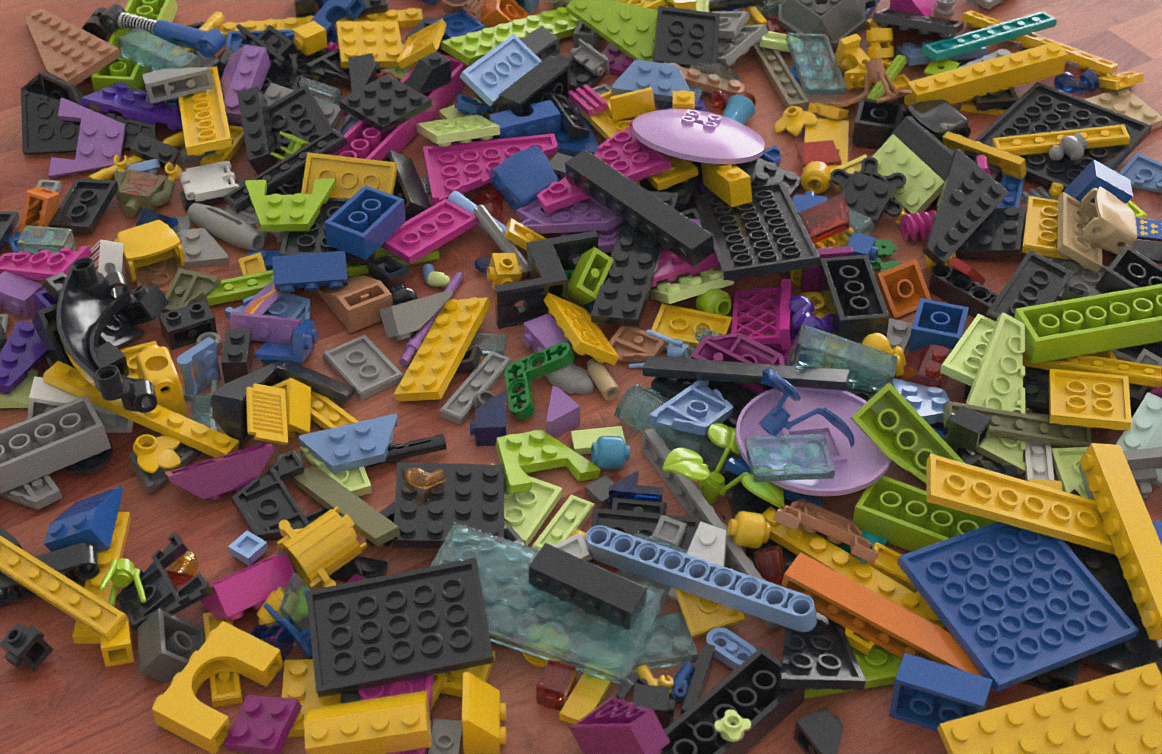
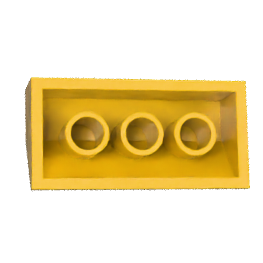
[304,690,433,754]

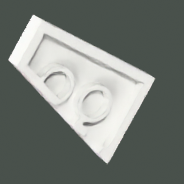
[669,521,727,601]

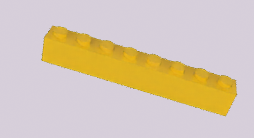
[904,42,1068,106]
[1080,443,1162,640]

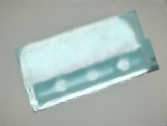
[614,384,717,459]

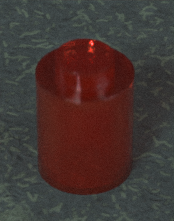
[754,546,787,586]

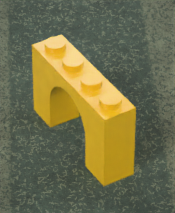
[152,621,283,754]

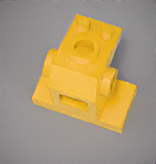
[833,34,873,89]

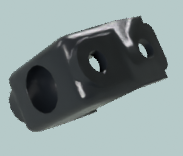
[902,99,971,144]

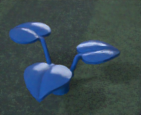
[759,367,854,447]

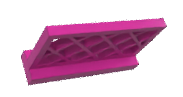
[731,279,793,350]

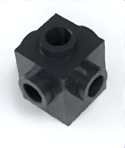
[0,623,54,672]

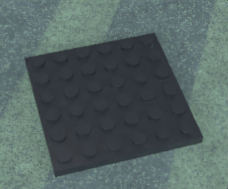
[974,82,1152,193]

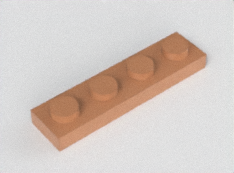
[664,62,745,98]

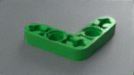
[504,342,575,420]

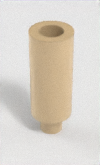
[587,359,620,401]

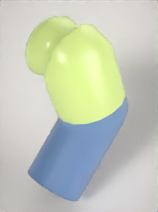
[422,264,450,288]

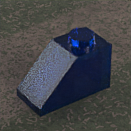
[470,392,507,446]

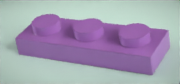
[230,312,302,345]

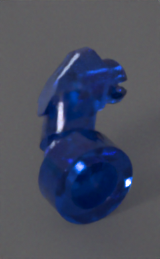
[1054,70,1100,94]

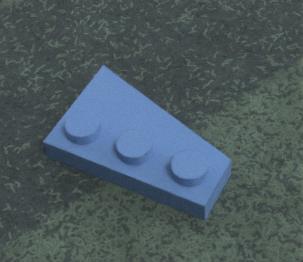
[1119,152,1162,193]

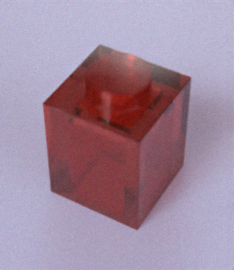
[536,659,577,711]

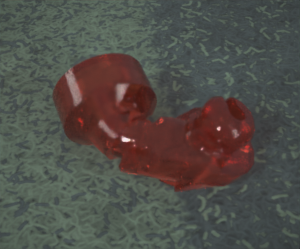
[710,90,756,111]

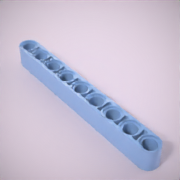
[586,525,817,632]

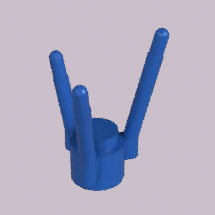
[263,589,313,658]

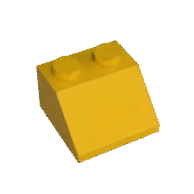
[462,672,506,754]

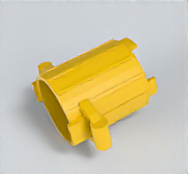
[277,507,367,590]

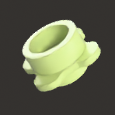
[714,710,751,742]

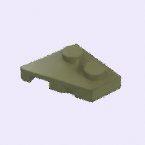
[162,268,222,313]

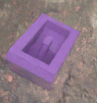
[546,386,580,438]

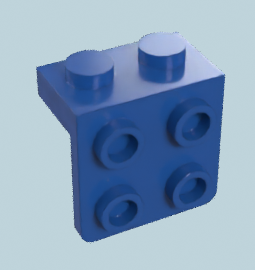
[255,320,318,364]

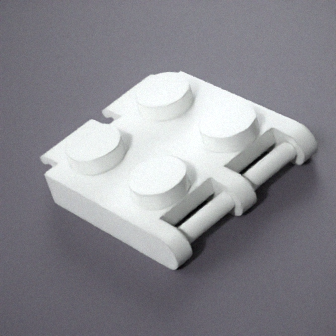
[180,161,239,202]

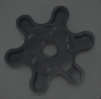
[827,157,906,229]

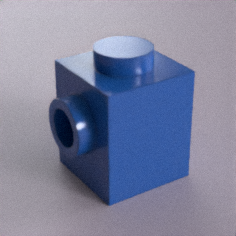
[847,232,878,264]

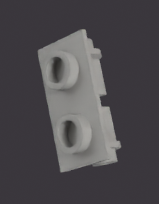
[570,39,610,76]

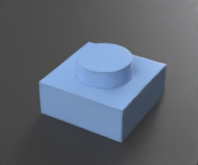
[228,531,268,566]

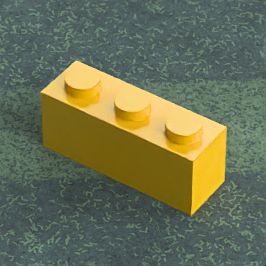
[701,162,752,207]

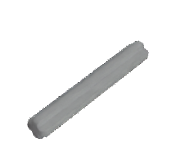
[473,205,528,277]

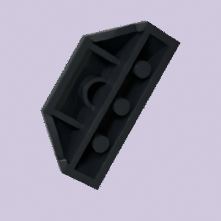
[21,71,85,105]

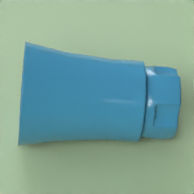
[722,95,755,125]

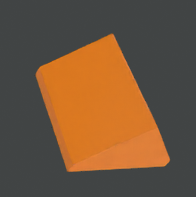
[875,259,932,319]

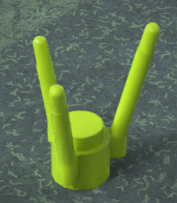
[99,558,146,607]

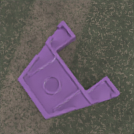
[48,98,125,179]

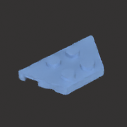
[611,60,691,102]
[224,291,311,323]
[890,378,950,424]
[648,380,734,436]
[299,413,398,473]

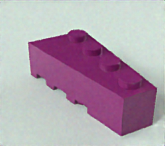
[569,696,670,754]

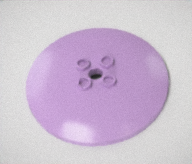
[632,109,765,164]
[735,387,892,496]

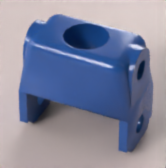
[489,145,560,212]

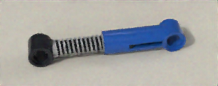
[98,4,226,58]

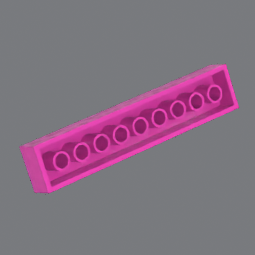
[332,55,468,161]

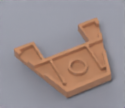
[773,499,879,564]

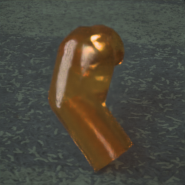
[404,467,446,490]

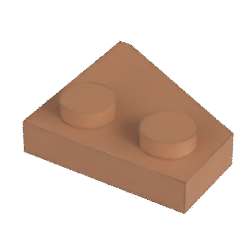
[609,325,666,363]

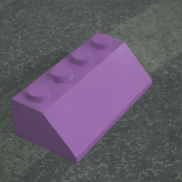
[220,45,271,127]

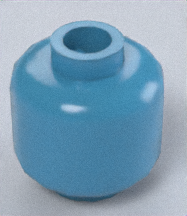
[591,436,630,470]

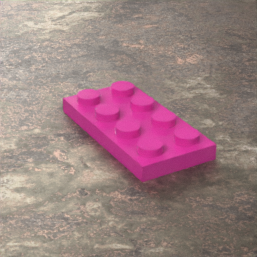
[380,199,478,264]

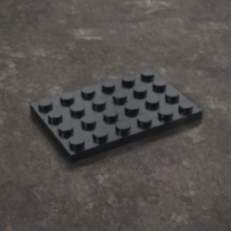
[306,558,494,697]

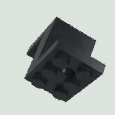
[494,231,598,329]

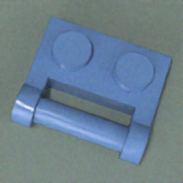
[177,337,221,402]

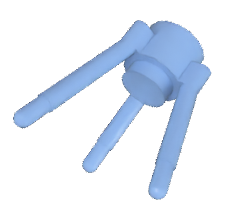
[628,330,689,369]

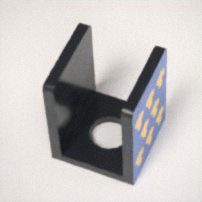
[1132,218,1162,264]

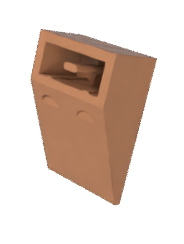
[318,274,393,333]

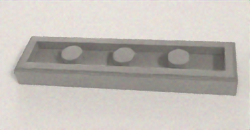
[439,351,512,425]

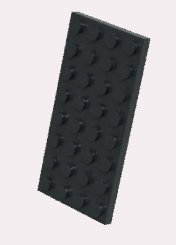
[693,182,821,281]

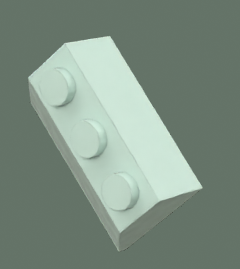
[1116,393,1162,486]

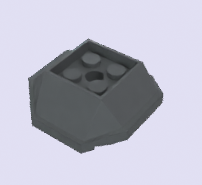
[778,0,866,49]

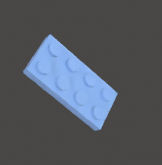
[459,34,542,106]

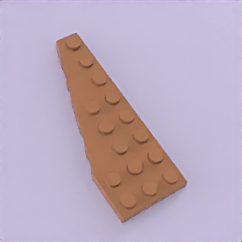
[25,8,122,86]

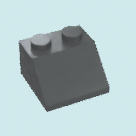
[137,609,206,682]

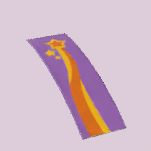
[241,281,284,315]

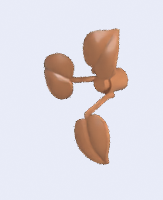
[828,57,912,108]

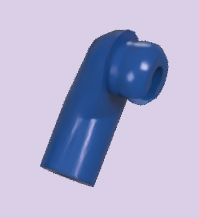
[671,661,696,702]

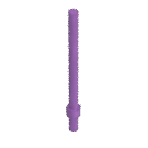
[399,272,464,366]

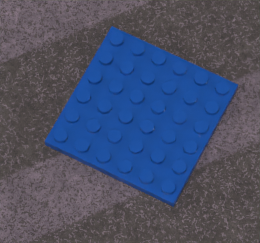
[897,522,1139,692]

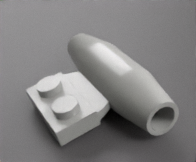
[187,203,265,251]

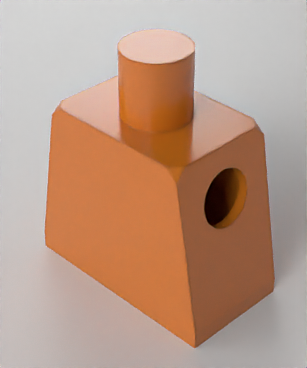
[19,187,61,239]

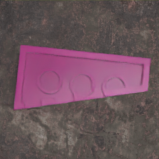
[0,246,92,281]

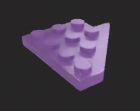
[516,197,624,234]

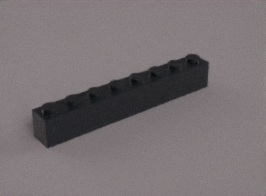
[565,149,714,267]

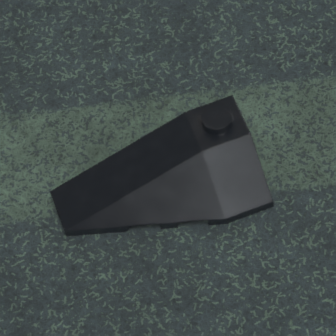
[210,361,285,447]

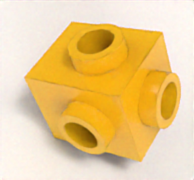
[487,253,523,290]

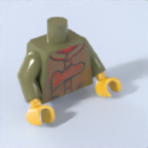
[114,154,182,217]

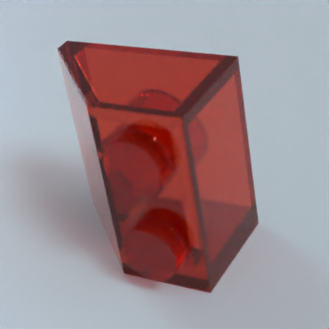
[894,344,953,390]

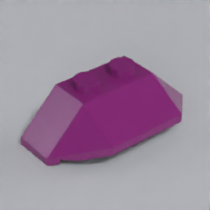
[691,333,785,395]
[165,442,274,501]

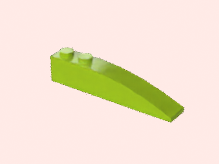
[851,382,966,483]

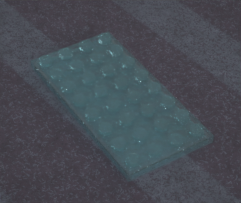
[430,523,664,685]

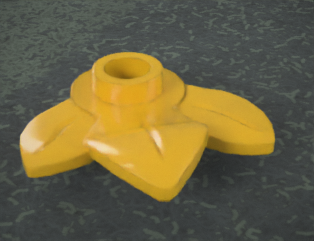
[774,106,817,136]
[133,434,181,473]

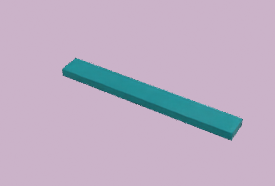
[922,11,1057,61]

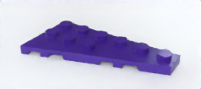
[80,83,183,130]

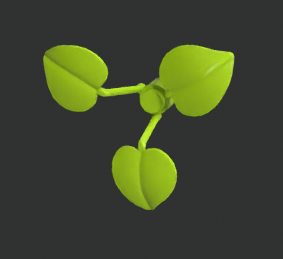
[662,423,784,509]

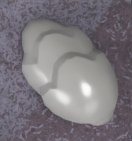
[546,359,594,395]

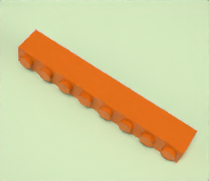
[781,552,994,700]

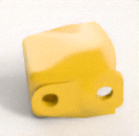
[114,220,185,282]
[136,345,187,416]

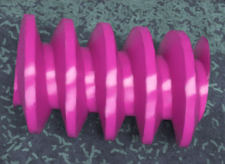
[900,210,936,242]

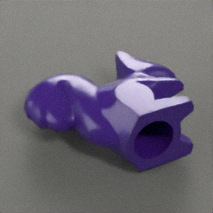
[788,295,834,350]

